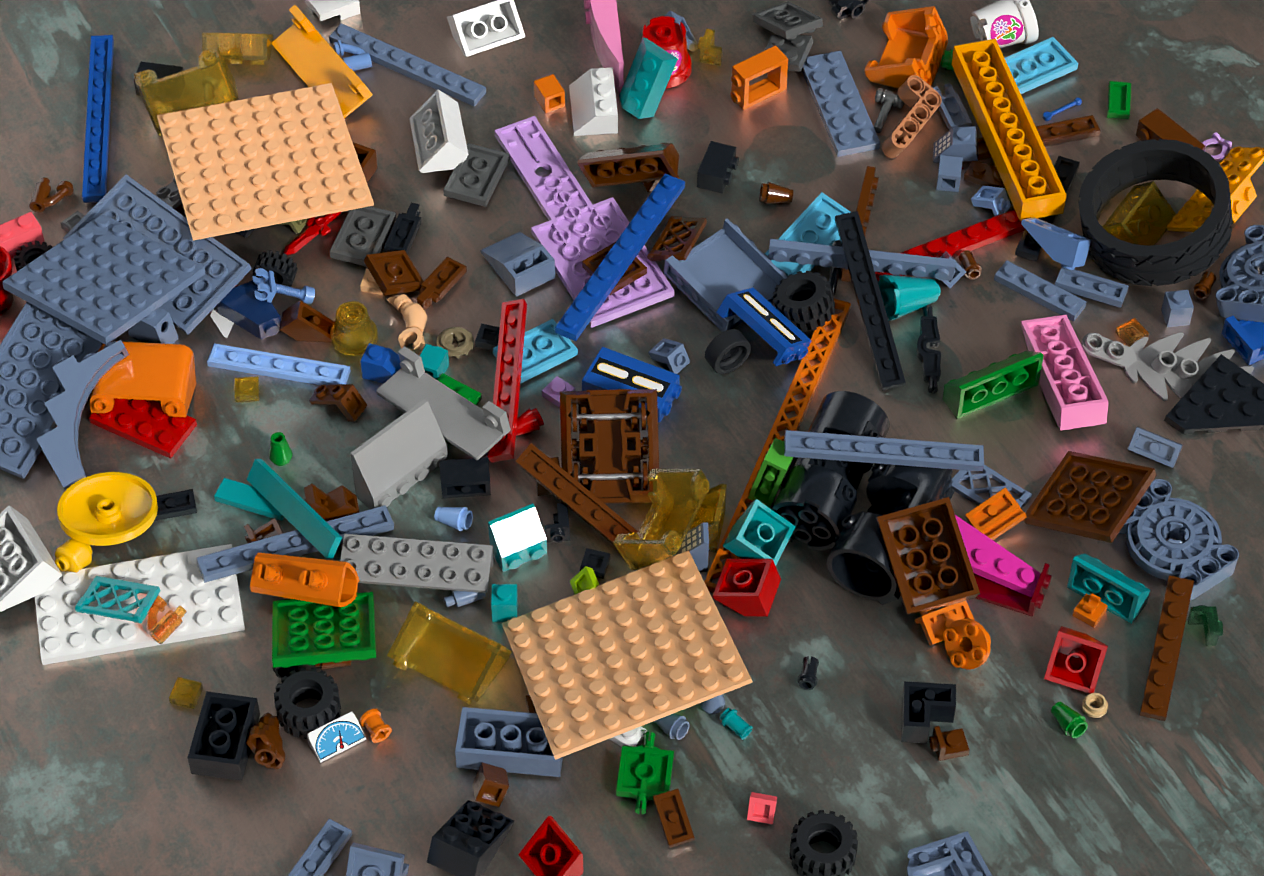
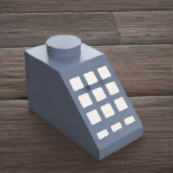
[933,126,979,163]
[673,522,709,572]

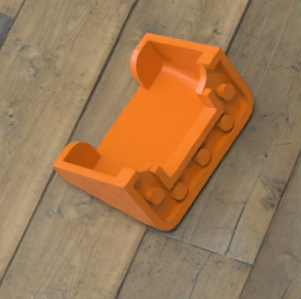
[865,6,948,89]
[90,341,196,417]

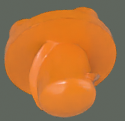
[943,618,991,670]

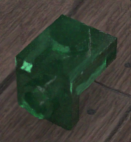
[1187,605,1223,646]

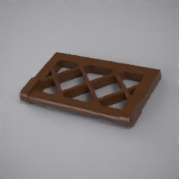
[647,216,707,261]

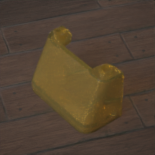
[134,46,239,136]
[614,469,710,571]
[387,601,512,704]

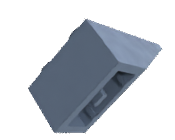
[480,232,555,297]

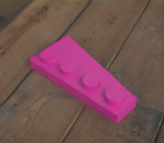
[955,515,1040,597]

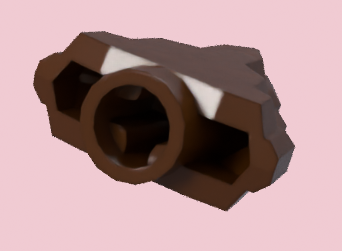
[246,712,285,770]

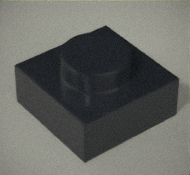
[475,323,500,350]
[580,548,610,579]

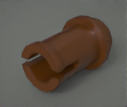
[958,250,982,280]
[1193,271,1217,300]

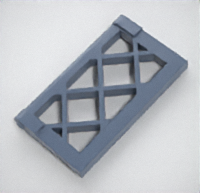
[951,465,1032,508]

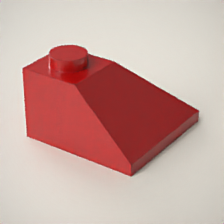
[1044,626,1108,694]

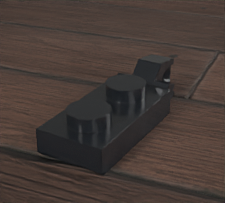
[384,202,422,255]

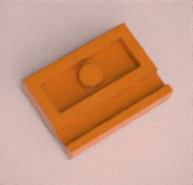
[965,487,1027,540]

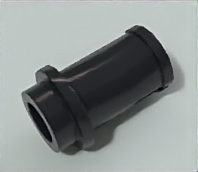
[797,656,819,690]

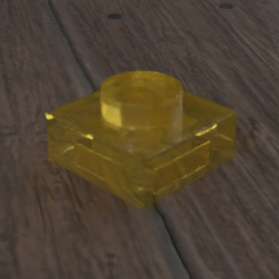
[235,376,259,402]
[169,677,203,709]

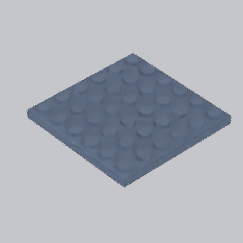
[2,214,205,345]

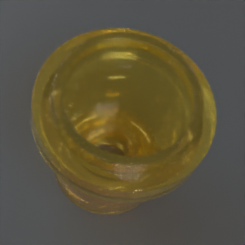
[331,301,378,356]

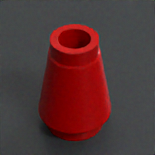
[516,408,544,436]

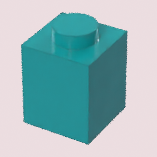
[420,344,449,380]
[491,584,518,622]

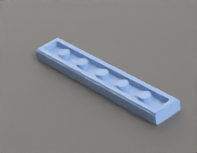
[207,343,351,385]

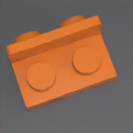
[915,601,974,646]

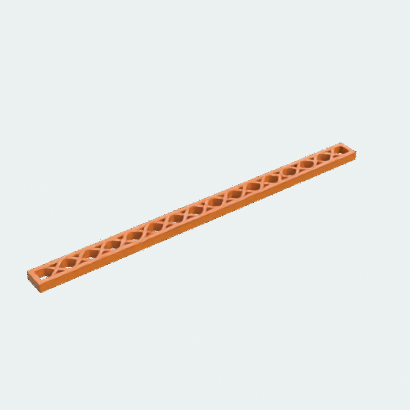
[704,298,851,593]

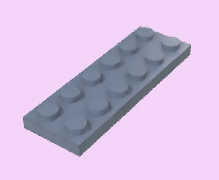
[801,51,880,157]

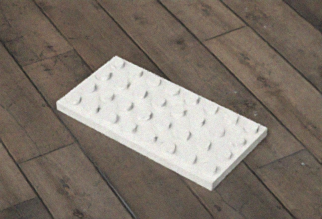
[35,544,245,665]

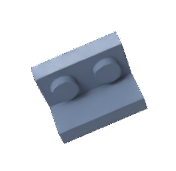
[346,842,409,876]

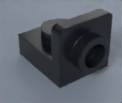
[544,503,571,543]

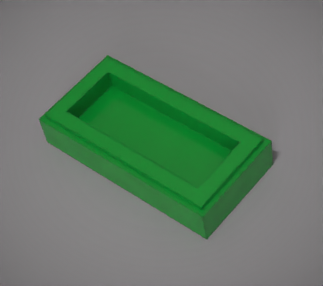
[1107,81,1131,120]

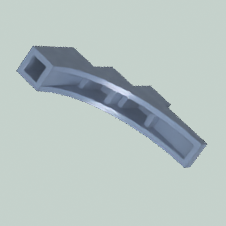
[36,340,129,490]

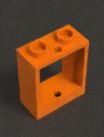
[730,45,788,110]

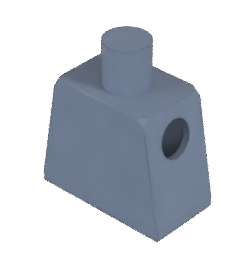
[128,307,179,344]

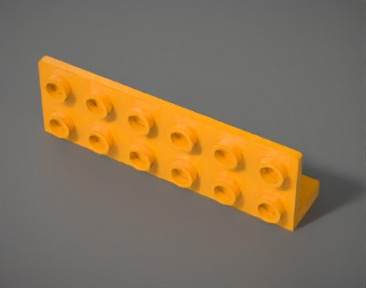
[271,5,373,119]

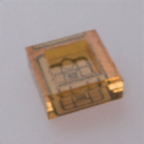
[1115,318,1149,347]

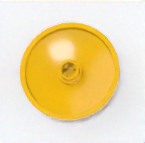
[57,472,158,546]

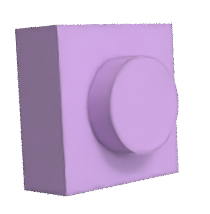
[542,376,575,408]

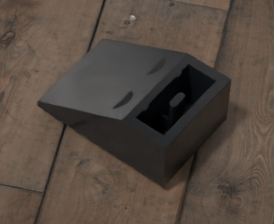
[427,800,514,876]

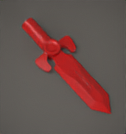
[284,212,341,255]

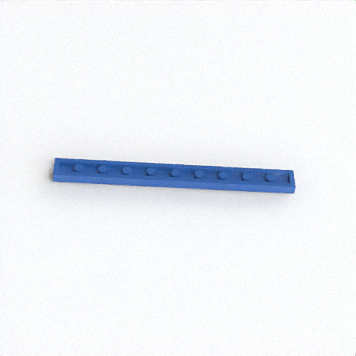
[82,35,114,203]
[555,174,685,341]

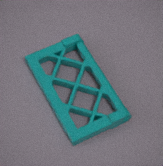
[75,576,161,624]

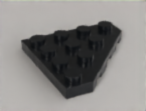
[1164,354,1264,434]

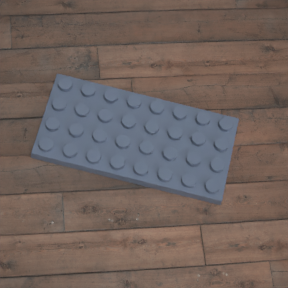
[63,174,252,335]
[0,302,103,479]

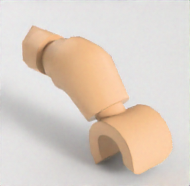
[387,294,427,356]

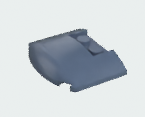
[907,831,992,876]

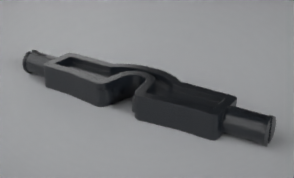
[916,305,941,393]

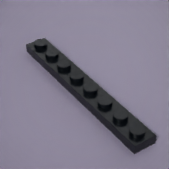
[835,211,906,391]

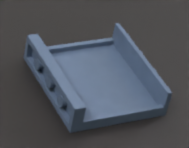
[663,218,787,332]

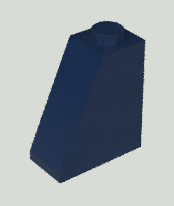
[216,280,281,340]

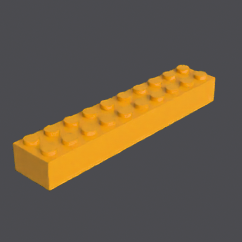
[952,39,1066,221]

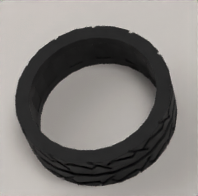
[1078,139,1233,286]

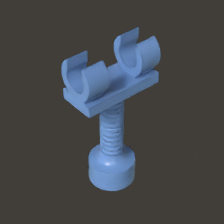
[252,268,315,306]

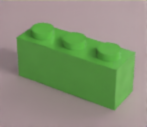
[748,438,794,508]

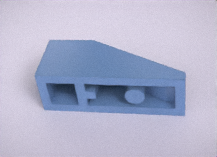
[1021,217,1091,270]

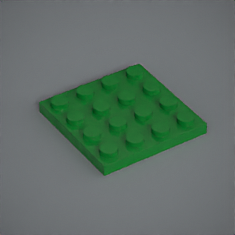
[272,592,376,668]

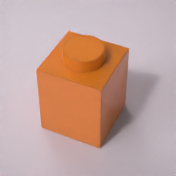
[534,74,565,113]

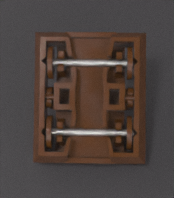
[560,389,660,504]

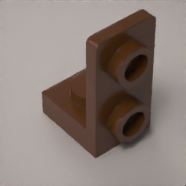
[309,384,367,422]

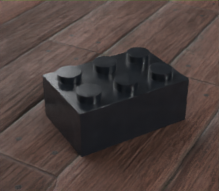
[187,691,260,781]

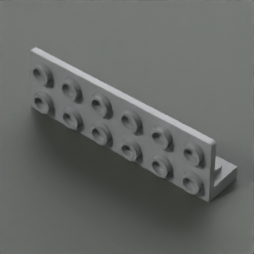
[376,346,511,460]
[340,534,494,593]

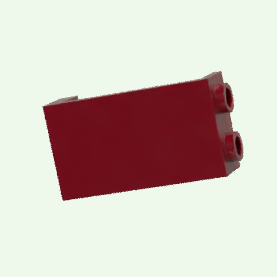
[974,563,1052,617]

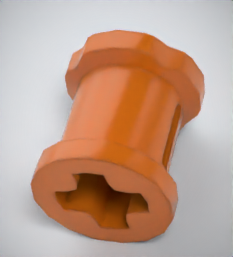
[359,708,392,743]

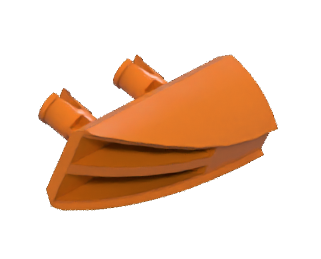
[250,552,360,607]

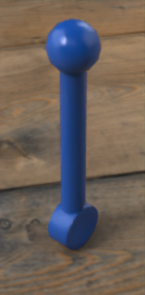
[1043,97,1082,121]

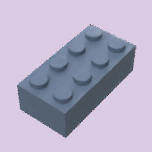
[455,707,563,777]

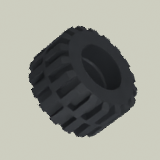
[773,271,835,332]
[274,668,341,739]
[789,810,858,876]

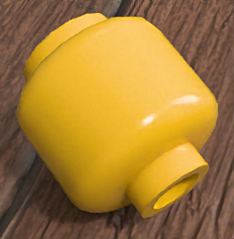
[55,538,92,573]

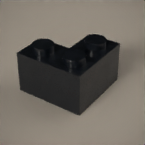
[901,681,956,743]

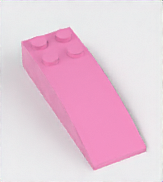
[584,0,624,93]
[1021,315,1109,431]

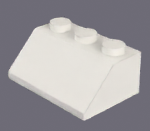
[447,0,525,57]
[569,67,618,136]

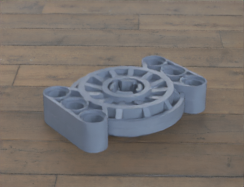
[1216,225,1264,322]
[1118,479,1239,601]

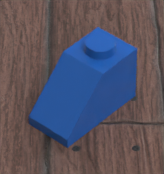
[360,343,401,384]

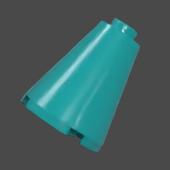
[878,275,941,321]

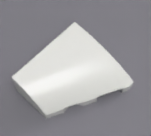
[305,0,360,21]

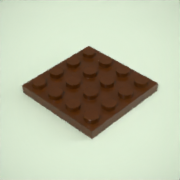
[1024,451,1157,543]

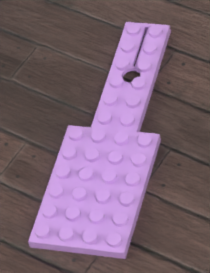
[495,116,674,328]

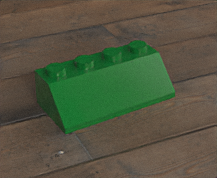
[942,351,1044,419]

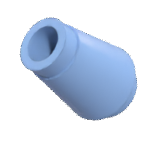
[434,507,473,531]

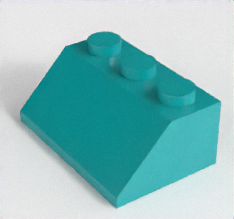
[619,37,678,119]
[1067,554,1150,624]

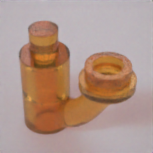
[147,595,187,644]

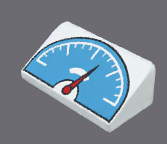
[307,712,366,763]

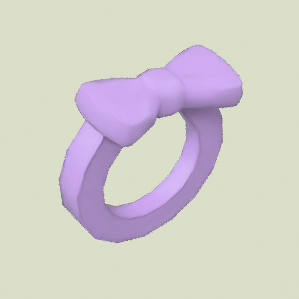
[1203,132,1232,162]

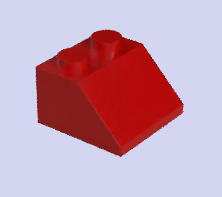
[713,559,781,617]
[518,816,583,876]

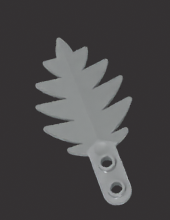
[1081,332,1254,401]

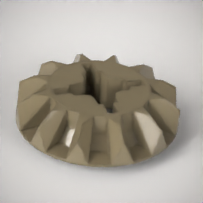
[436,327,474,359]

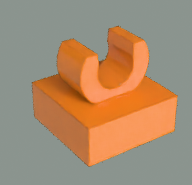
[1072,593,1108,628]

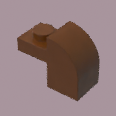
[304,483,359,522]

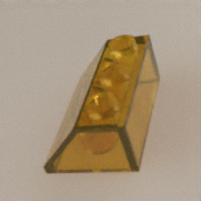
[202,33,273,65]
[1102,181,1176,246]

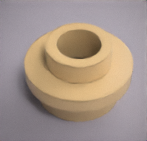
[1082,693,1108,718]

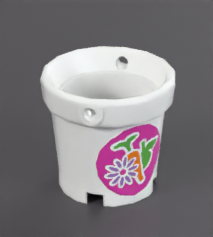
[970,0,1039,48]

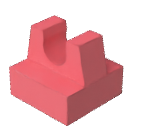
[747,792,777,825]

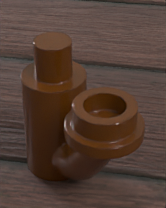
[29,177,74,213]

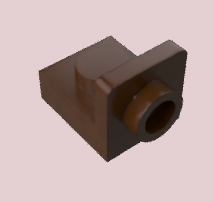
[929,726,970,761]

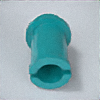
[719,708,753,740]

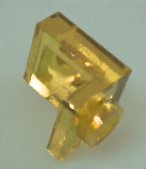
[698,29,722,66]

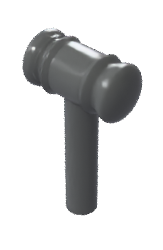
[874,87,905,133]

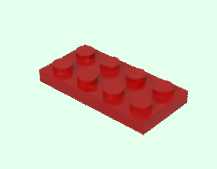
[89,398,197,459]

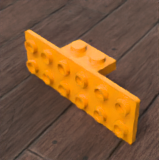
[1166,146,1264,232]

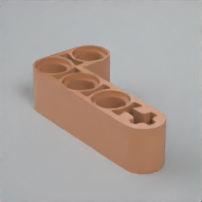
[882,75,942,158]

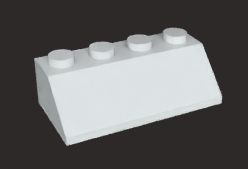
[409,90,469,173]

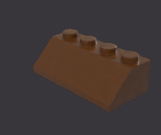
[577,143,679,187]

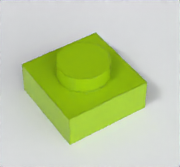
[570,566,599,594]

